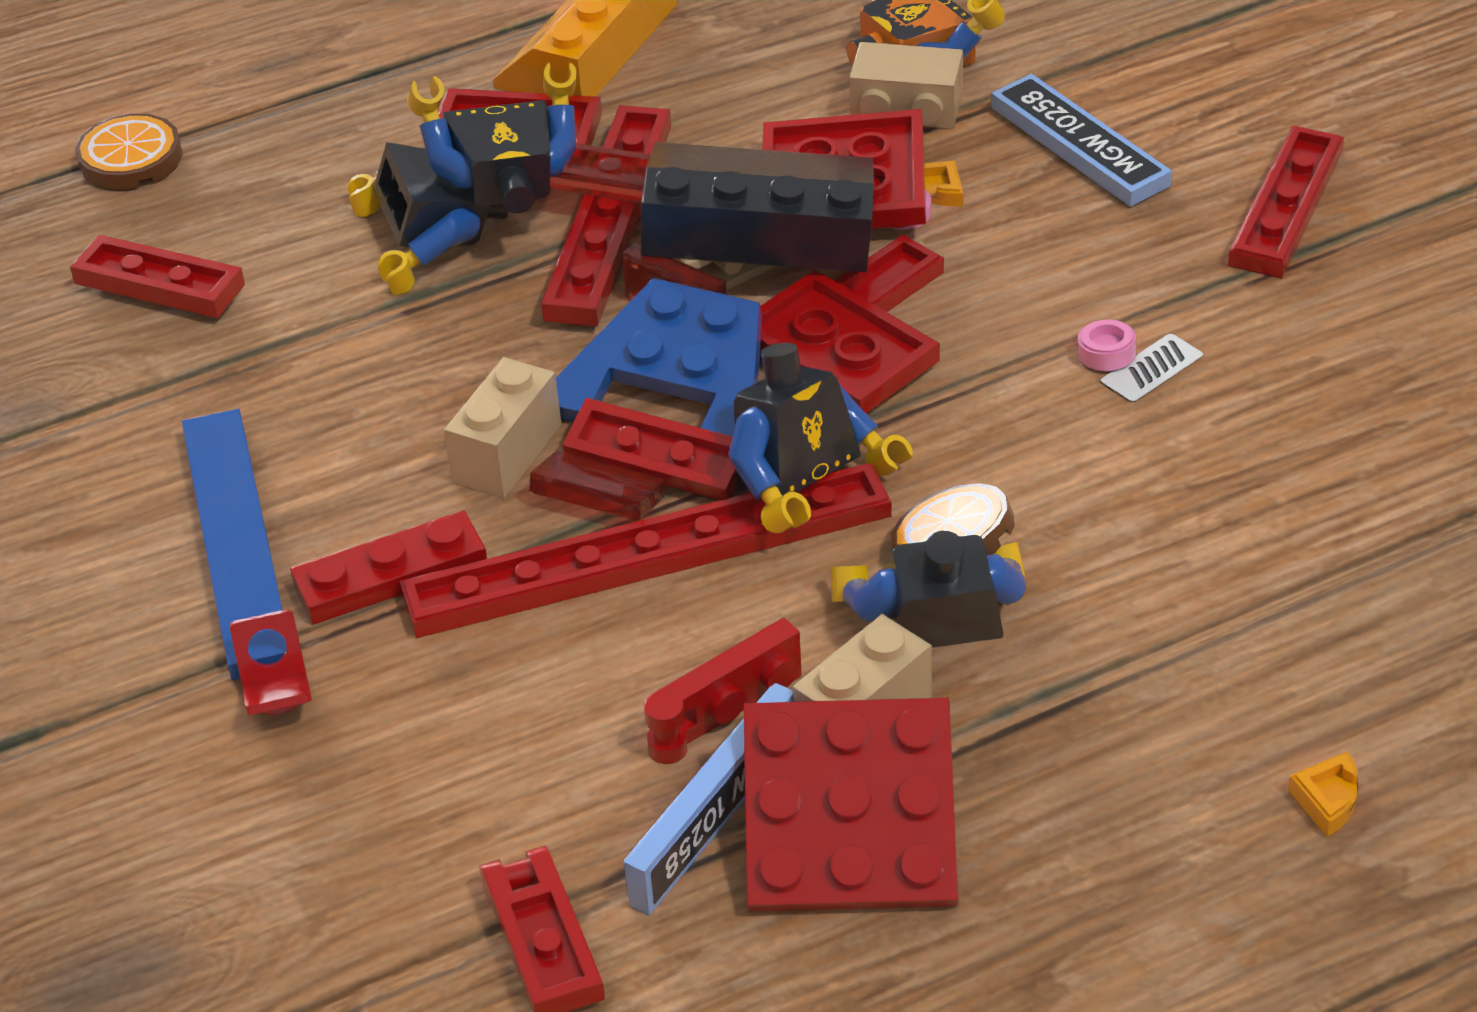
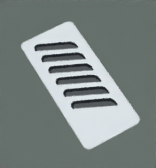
[1101,334,1203,401]

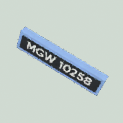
[991,74,1172,207]
[623,683,793,916]

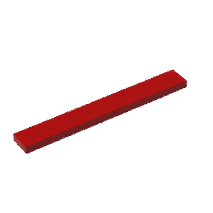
[400,463,892,638]

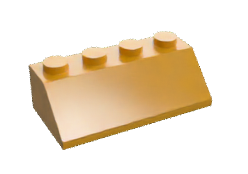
[493,0,678,96]

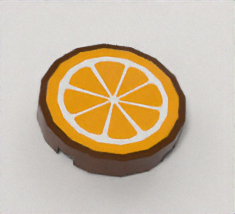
[75,113,183,190]
[891,483,1015,555]

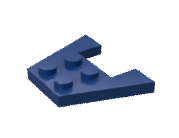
[556,278,762,436]

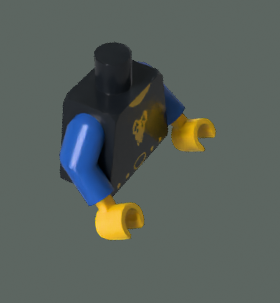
[407,63,577,213]
[347,142,509,295]
[728,343,913,533]
[830,530,1026,648]

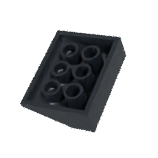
[641,142,874,273]

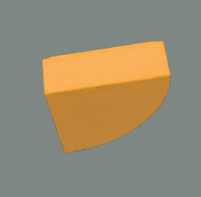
[925,161,963,207]
[1288,751,1358,837]

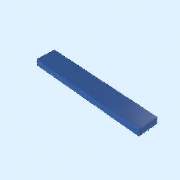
[181,408,286,681]

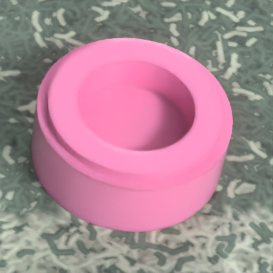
[1078,320,1136,371]

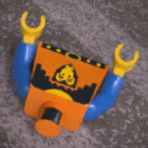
[846,0,1005,66]

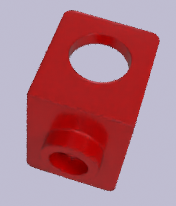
[230,609,312,715]

